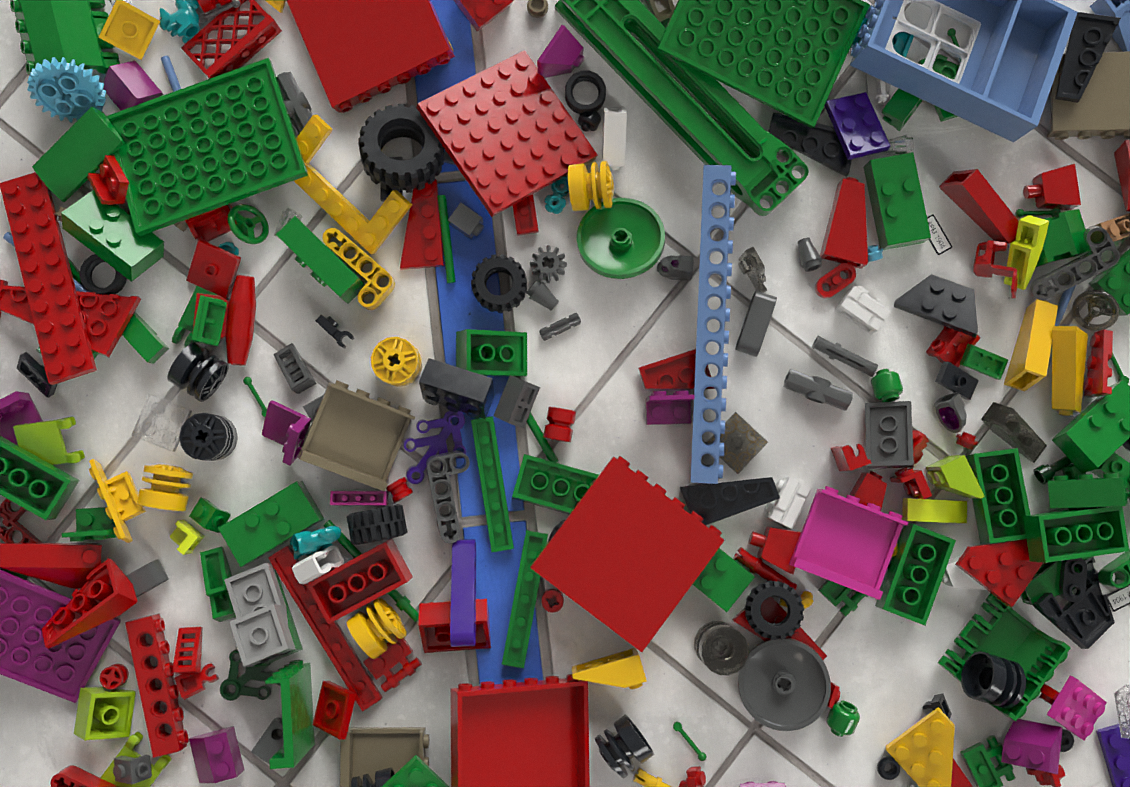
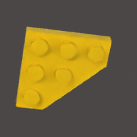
[886,707,955,787]

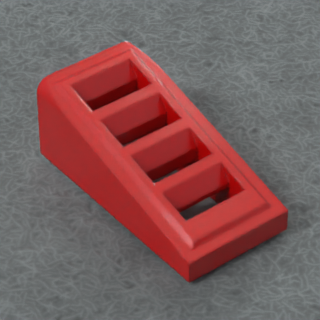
[173,627,203,674]

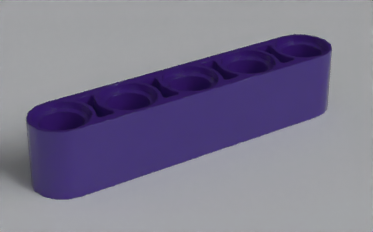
[450,539,476,647]

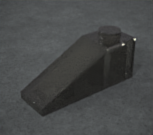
[981,402,1047,463]

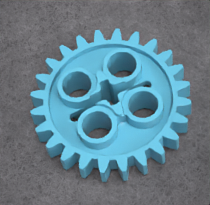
[27,57,106,123]

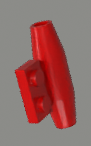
[193,275,256,366]

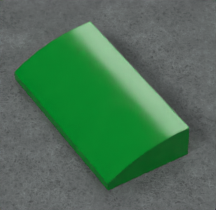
[32,107,125,202]
[512,454,598,514]

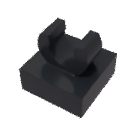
[923,693,952,719]

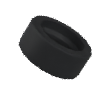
[565,70,606,114]
[79,254,127,295]

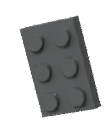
[865,401,914,469]

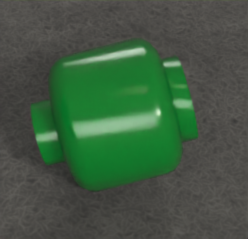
[871,369,903,402]
[826,701,860,737]

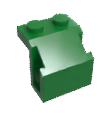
[1036,209,1090,268]

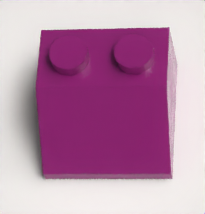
[1001,719,1063,774]
[189,726,245,783]

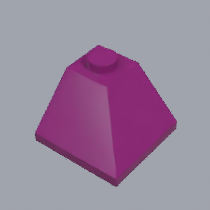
[537,25,585,78]

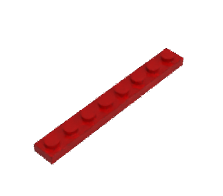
[268,545,383,712]

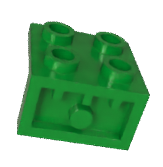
[61,507,117,542]

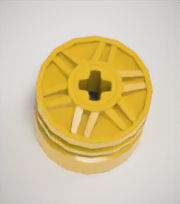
[568,161,614,211]
[371,337,423,387]
[137,464,193,511]
[346,597,407,659]

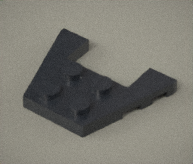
[1033,556,1115,649]

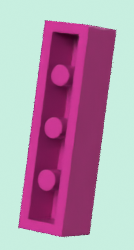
[330,491,388,505]

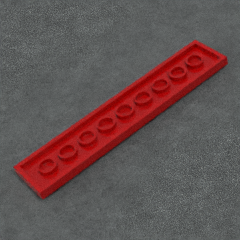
[0,172,97,385]

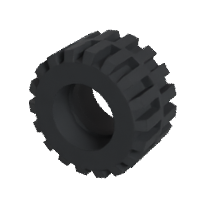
[471,254,527,313]
[346,504,408,545]
[745,581,804,640]

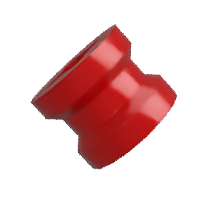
[386,477,414,503]
[541,588,564,613]
[99,664,129,689]

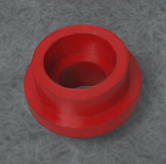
[956,431,979,450]

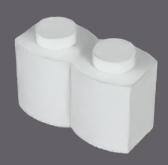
[292,546,344,584]

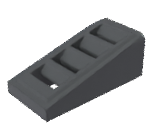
[273,343,316,394]

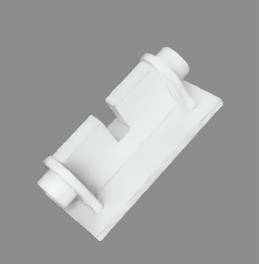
[866,73,890,106]

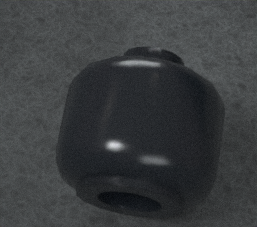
[577,111,601,132]

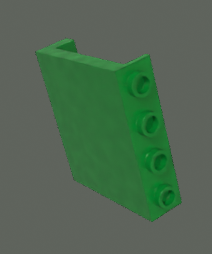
[265,660,315,769]

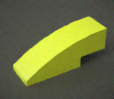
[1004,215,1049,290]
[902,498,967,523]

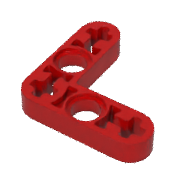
[0,498,42,543]

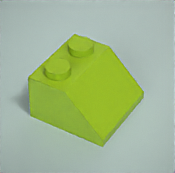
[926,455,985,499]
[74,687,136,741]

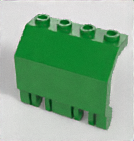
[10,0,120,75]
[937,593,1071,721]

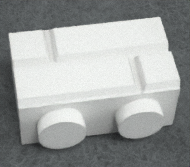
[835,286,891,334]
[764,477,812,529]

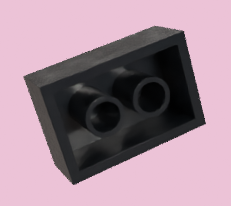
[419,358,494,419]

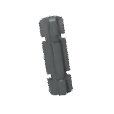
[539,313,581,341]

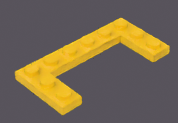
[294,115,412,254]

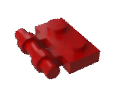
[363,636,422,692]

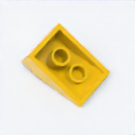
[572,648,647,689]

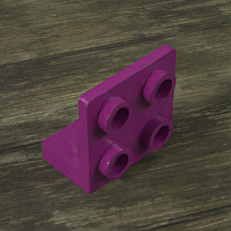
[0,391,43,445]
[646,391,695,425]
[262,400,311,466]

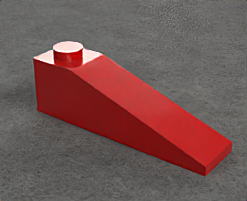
[0,543,102,589]
[42,558,138,649]

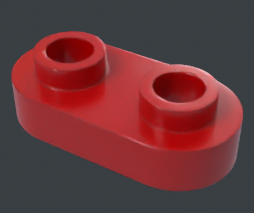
[815,263,856,299]

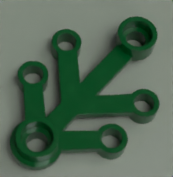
[220,649,287,701]

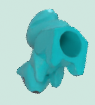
[159,0,200,43]
[290,526,341,559]

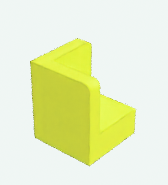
[170,519,205,555]

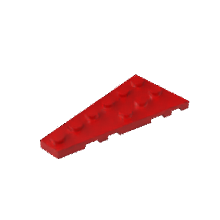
[0,285,141,357]

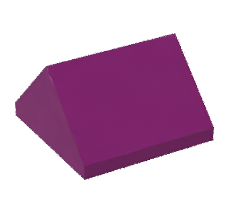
[103,60,163,111]

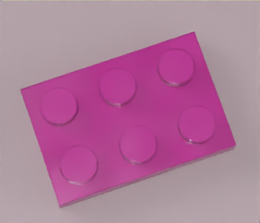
[1047,675,1107,741]

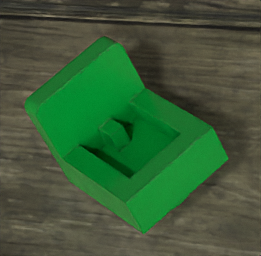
[189,497,231,533]

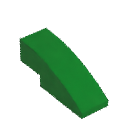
[122,312,170,364]
[200,546,236,622]

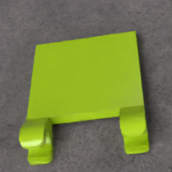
[13,416,85,465]
[100,731,172,787]

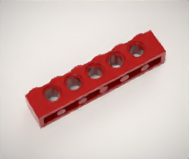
[125,613,189,758]

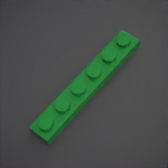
[471,416,514,552]
[502,530,548,668]

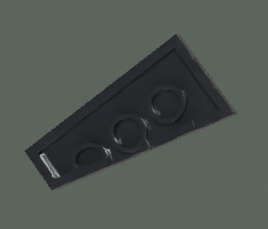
[1055,12,1121,103]
[768,113,852,177]
[680,477,780,525]

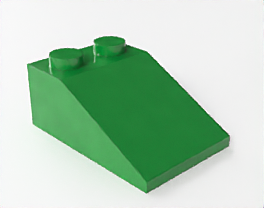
[456,329,527,376]

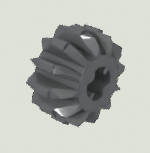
[530,245,567,283]

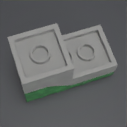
[224,563,303,667]

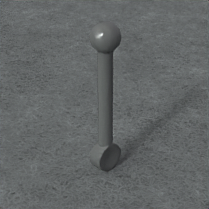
[199,0,240,23]

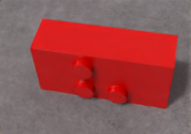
[307,538,413,624]

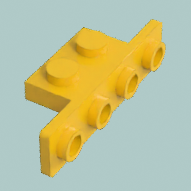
[89,459,146,543]

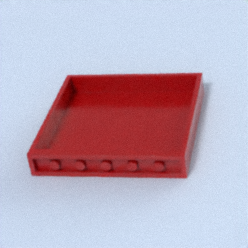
[287,0,455,113]
[530,456,725,652]
[450,674,590,787]

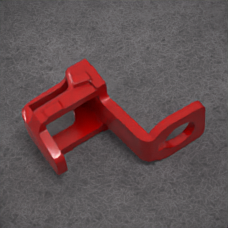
[973,240,1018,299]

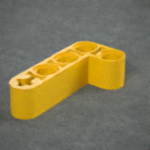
[322,228,395,310]

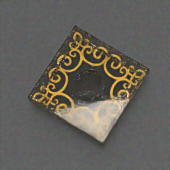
[706,412,768,474]

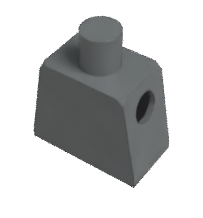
[251,717,284,765]

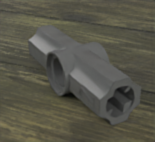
[277,71,313,132]
[783,369,853,411]

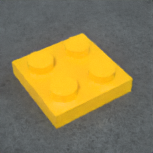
[99,0,160,60]

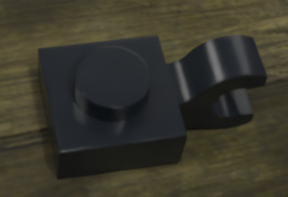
[315,314,355,348]

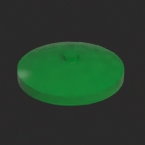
[577,198,665,279]

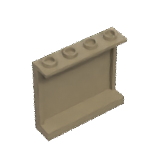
[1047,51,1130,140]
[298,380,415,492]
[340,727,430,787]

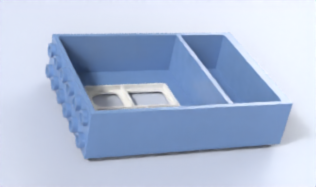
[850,0,1078,142]

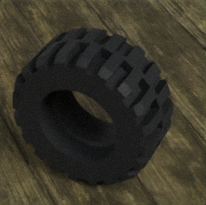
[358,104,445,193]

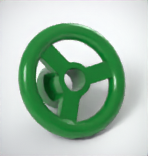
[228,204,269,244]

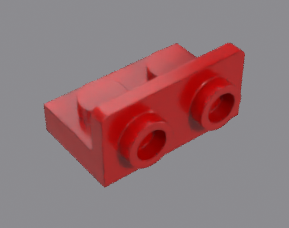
[87,155,129,205]
[926,326,980,367]
[890,468,932,499]

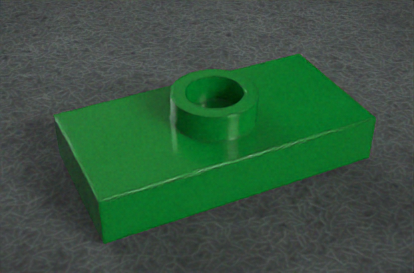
[960,344,1008,380]

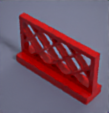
[181,0,282,79]

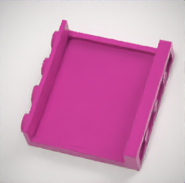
[789,486,909,600]

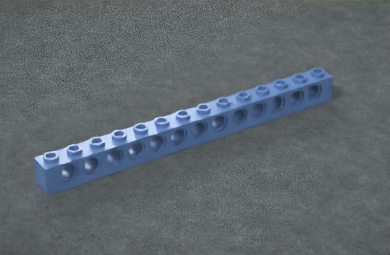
[691,165,736,484]

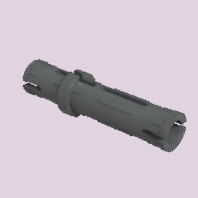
[812,335,878,377]

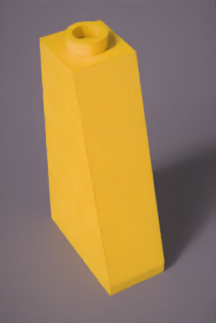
[1004,299,1058,391]
[1052,326,1088,416]

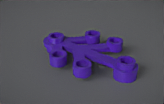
[403,410,467,484]

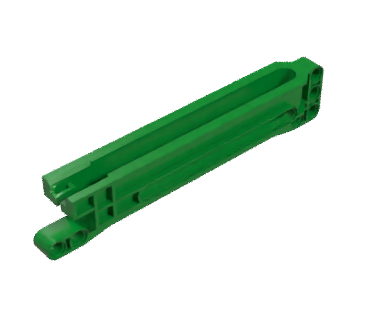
[555,0,809,216]

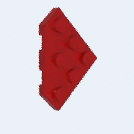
[955,539,1043,607]

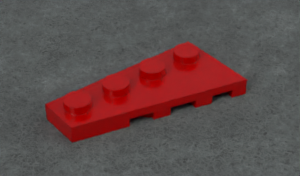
[400,179,444,270]

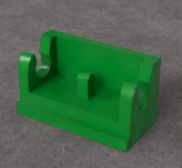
[881,88,923,131]
[191,295,227,347]

